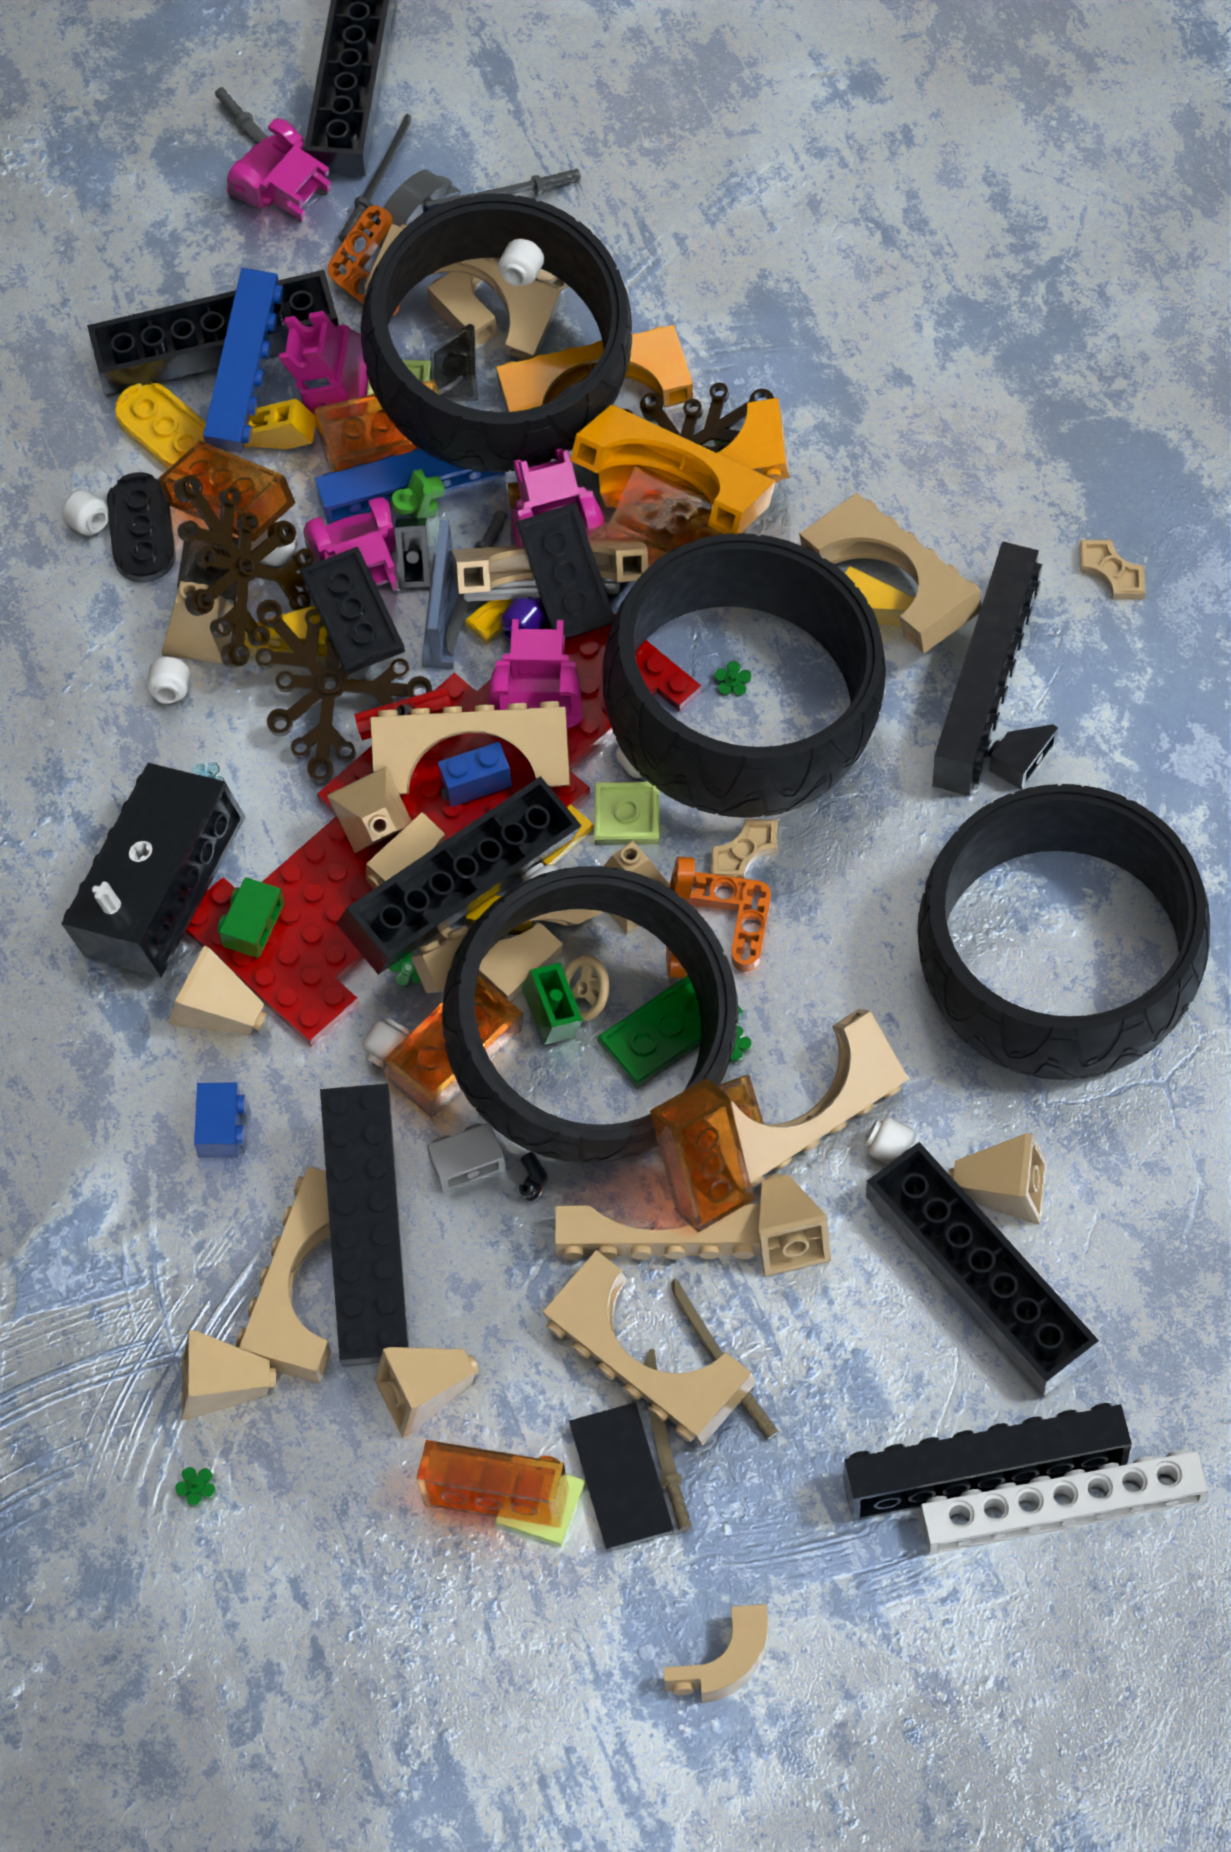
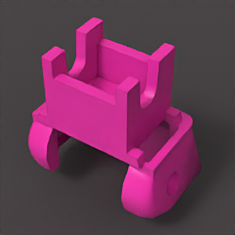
[227,118,331,222]
[278,311,368,417]
[510,448,605,547]
[303,498,398,591]
[488,619,583,729]

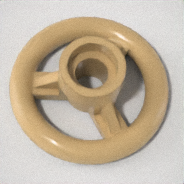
[564,955,609,1021]

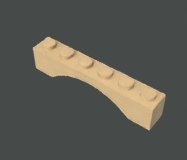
[411,909,603,993]
[555,1204,761,1260]

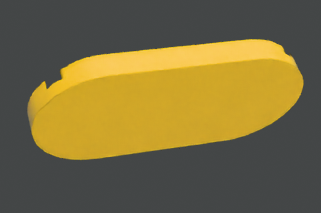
[115,382,217,475]

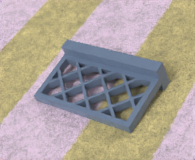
[422,520,459,669]

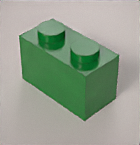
[217,877,285,958]
[522,963,583,1045]

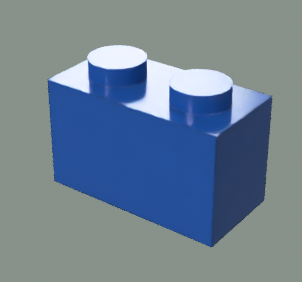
[438,742,512,807]
[194,1082,246,1158]

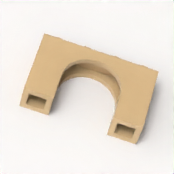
[427,258,569,351]

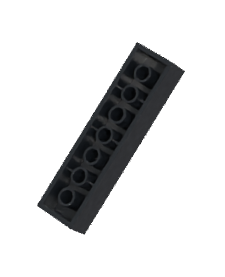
[304,0,396,176]
[87,270,339,395]
[932,541,1043,796]
[337,776,582,975]
[320,1083,409,1366]
[866,1142,1099,1396]
[843,1403,1132,1522]

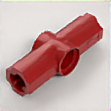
[354,687,453,741]

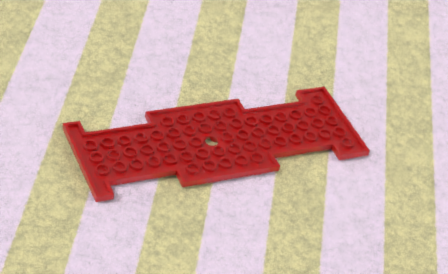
[186,613,702,1046]

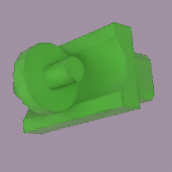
[391,469,445,518]

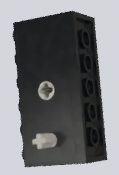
[61,763,246,978]

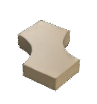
[1079,540,1145,599]
[711,819,778,878]

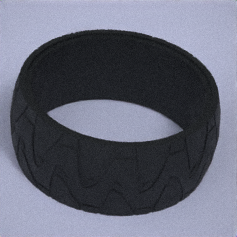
[360,193,632,472]
[603,533,886,818]
[917,784,1210,1080]
[442,866,739,1163]

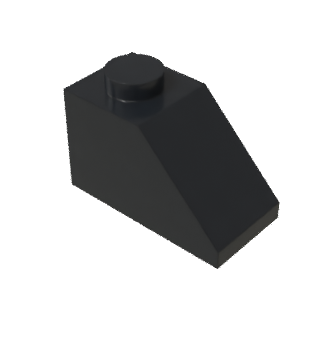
[395,517,431,589]
[988,724,1058,790]

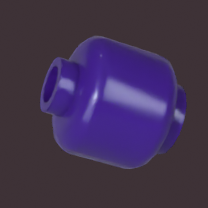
[500,597,547,641]

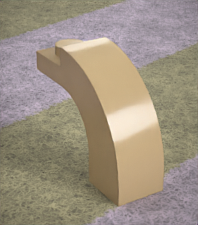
[663,1604,768,1703]

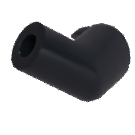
[519,1152,548,1200]

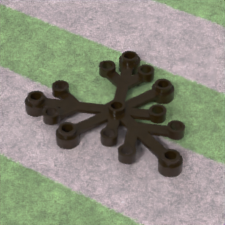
[623,383,774,542]
[174,475,314,669]
[255,600,433,784]

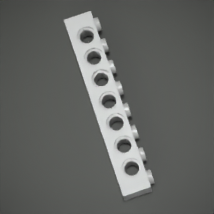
[920,1450,1208,1555]

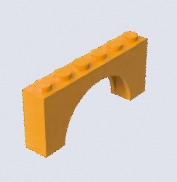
[496,325,693,412]
[598,398,790,508]
[570,404,776,535]

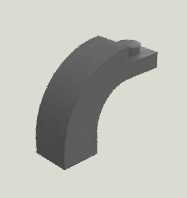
[370,169,461,248]

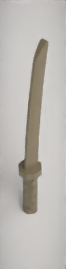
[671,1279,779,1440]
[644,1349,692,1532]

